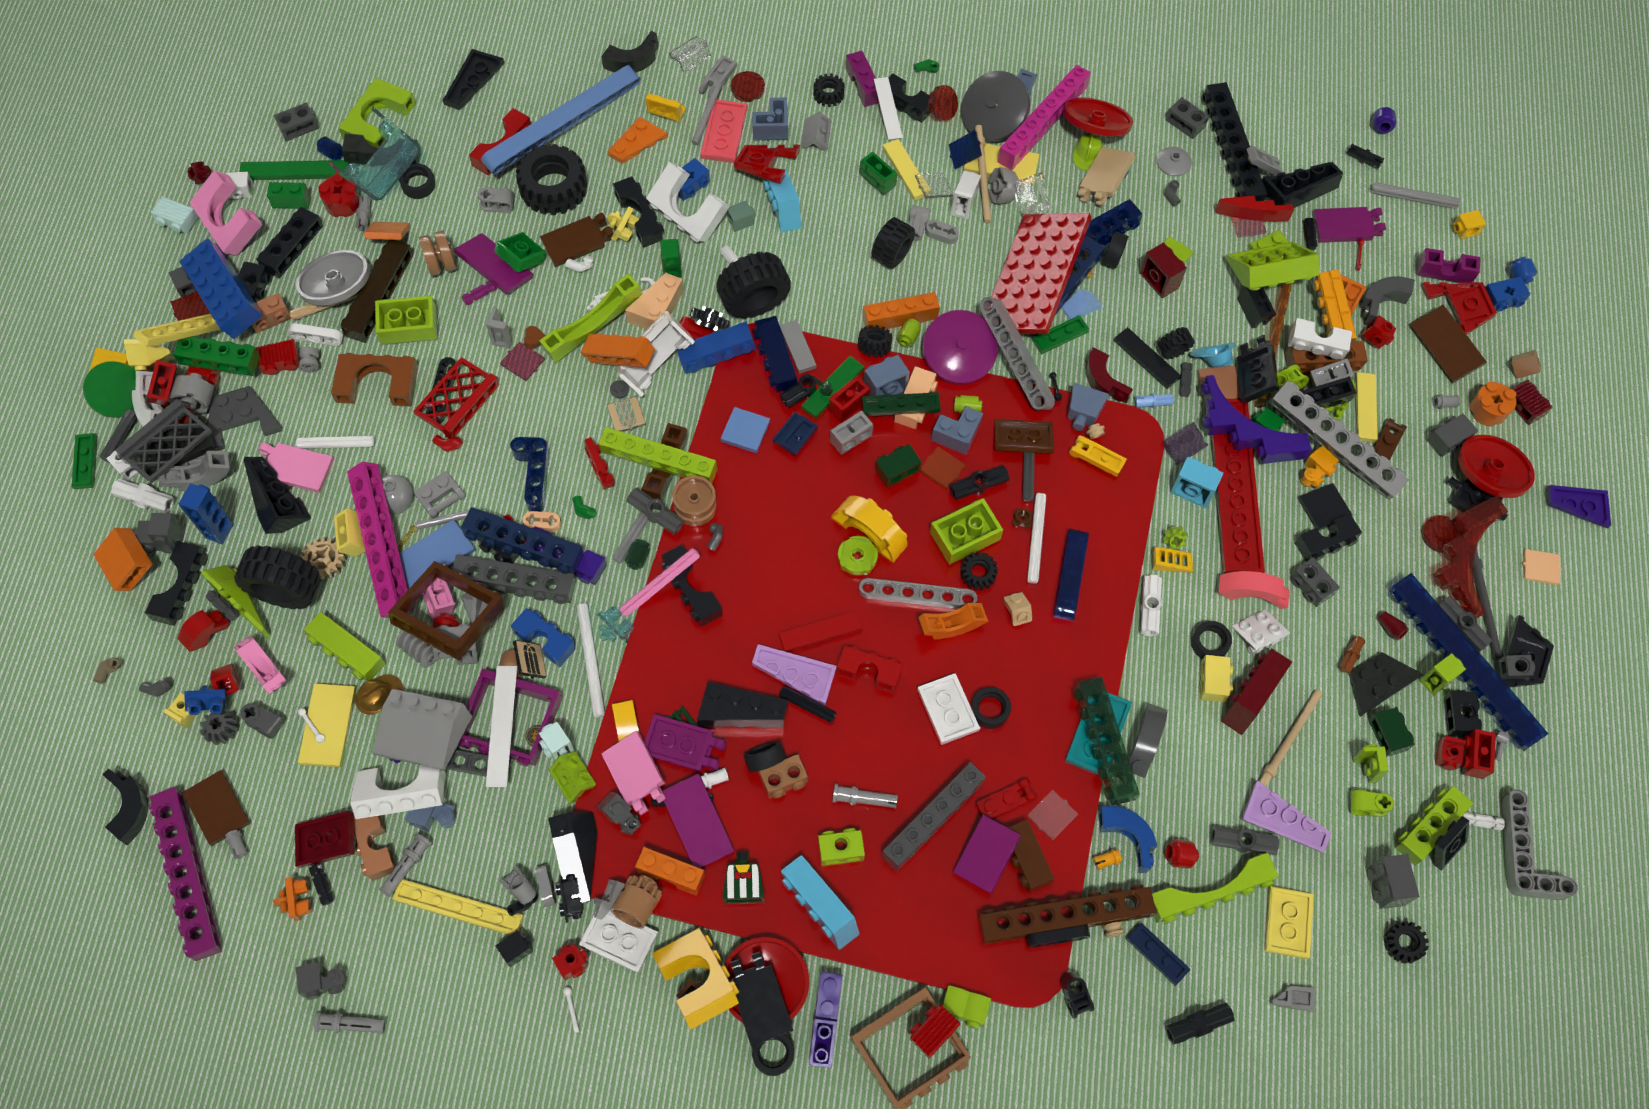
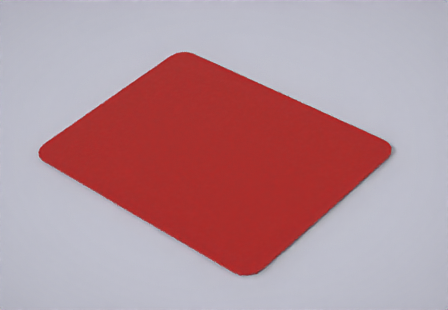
[573,323,1165,1008]

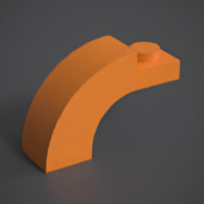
[918,603,988,639]

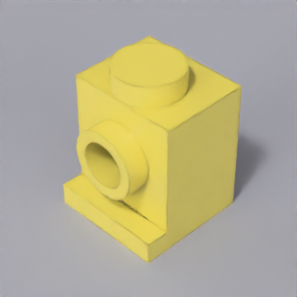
[163,693,197,728]

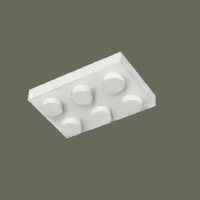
[917,673,980,745]
[579,910,658,974]

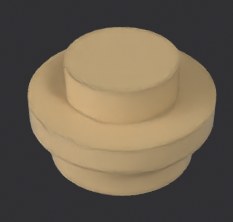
[1086,423,1105,439]

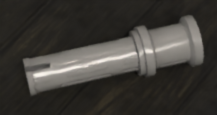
[832,784,898,809]
[379,833,432,897]
[314,1011,386,1034]

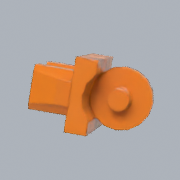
[273,877,312,921]

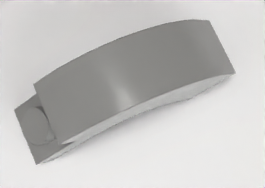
[158,451,230,491]

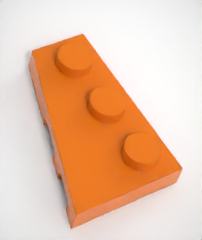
[608,117,668,164]

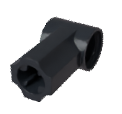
[779,374,816,409]

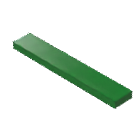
[239,160,350,180]

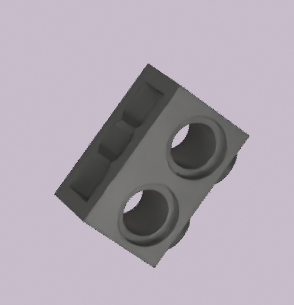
[1165,97,1209,139]
[273,102,319,142]
[1290,557,1340,607]

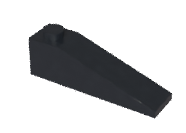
[243,457,310,534]
[548,812,598,904]

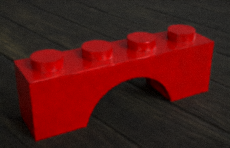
[469,108,531,176]

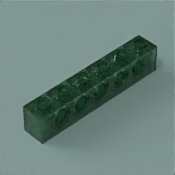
[1074,677,1140,806]

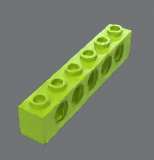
[599,427,718,483]

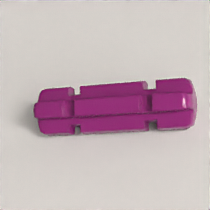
[462,281,497,305]

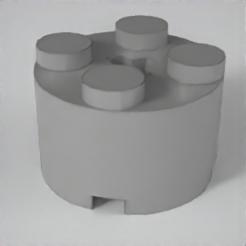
[168,373,215,415]

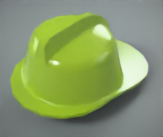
[1073,133,1103,171]

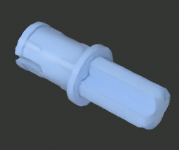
[1135,393,1174,408]

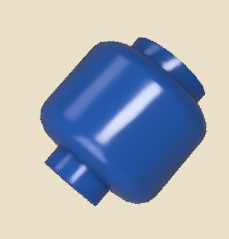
[1509,256,1537,284]

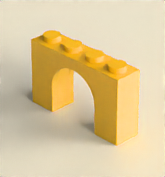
[652,928,739,1030]

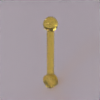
[397,525,417,551]

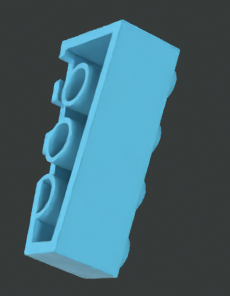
[781,855,859,950]

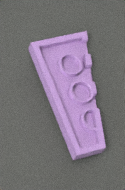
[752,644,837,706]
[1242,780,1331,853]

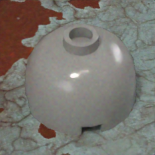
[988,167,1021,204]
[381,474,415,515]

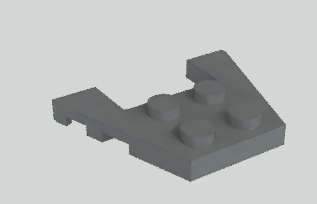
[207,386,282,451]

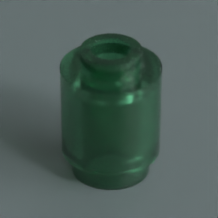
[624,539,650,570]

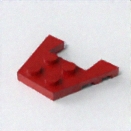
[734,144,800,184]
[1421,282,1497,335]

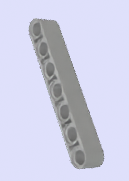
[980,297,1055,410]

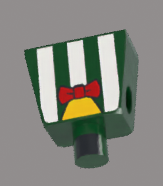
[722,852,764,904]

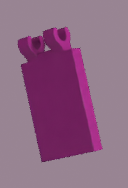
[1312,207,1386,243]
[644,714,727,772]

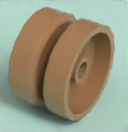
[419,230,456,277]
[672,475,717,526]

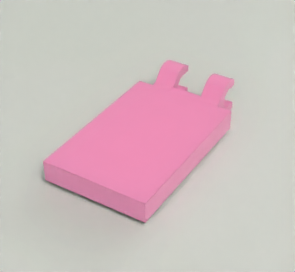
[258,443,334,493]
[601,731,666,815]

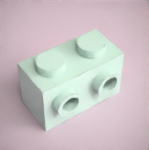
[539,722,574,761]

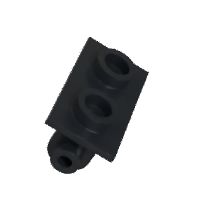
[555,874,583,923]

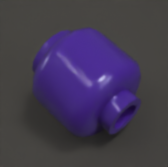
[1372,107,1397,134]

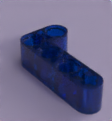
[510,437,550,512]

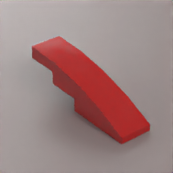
[1215,196,1294,222]

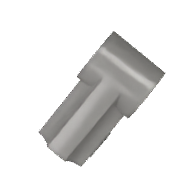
[909,205,930,242]

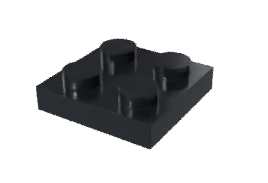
[1433,816,1470,871]

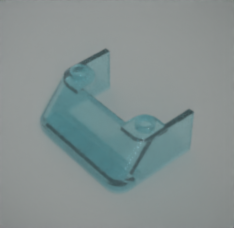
[328,106,421,201]

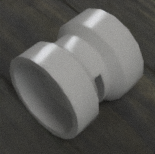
[299,347,319,373]

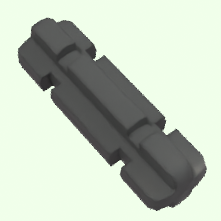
[1179,362,1193,397]
[205,590,239,621]

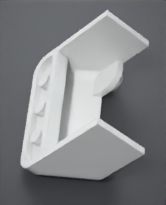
[615,311,695,397]

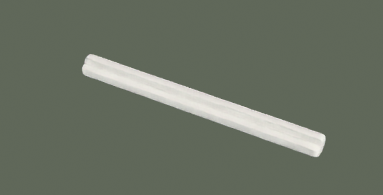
[577,603,605,718]

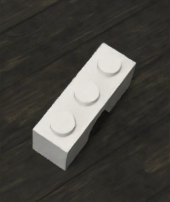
[1288,318,1352,359]

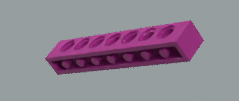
[149,787,222,961]

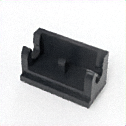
[1237,287,1276,328]

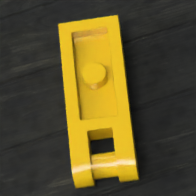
[1069,436,1127,477]

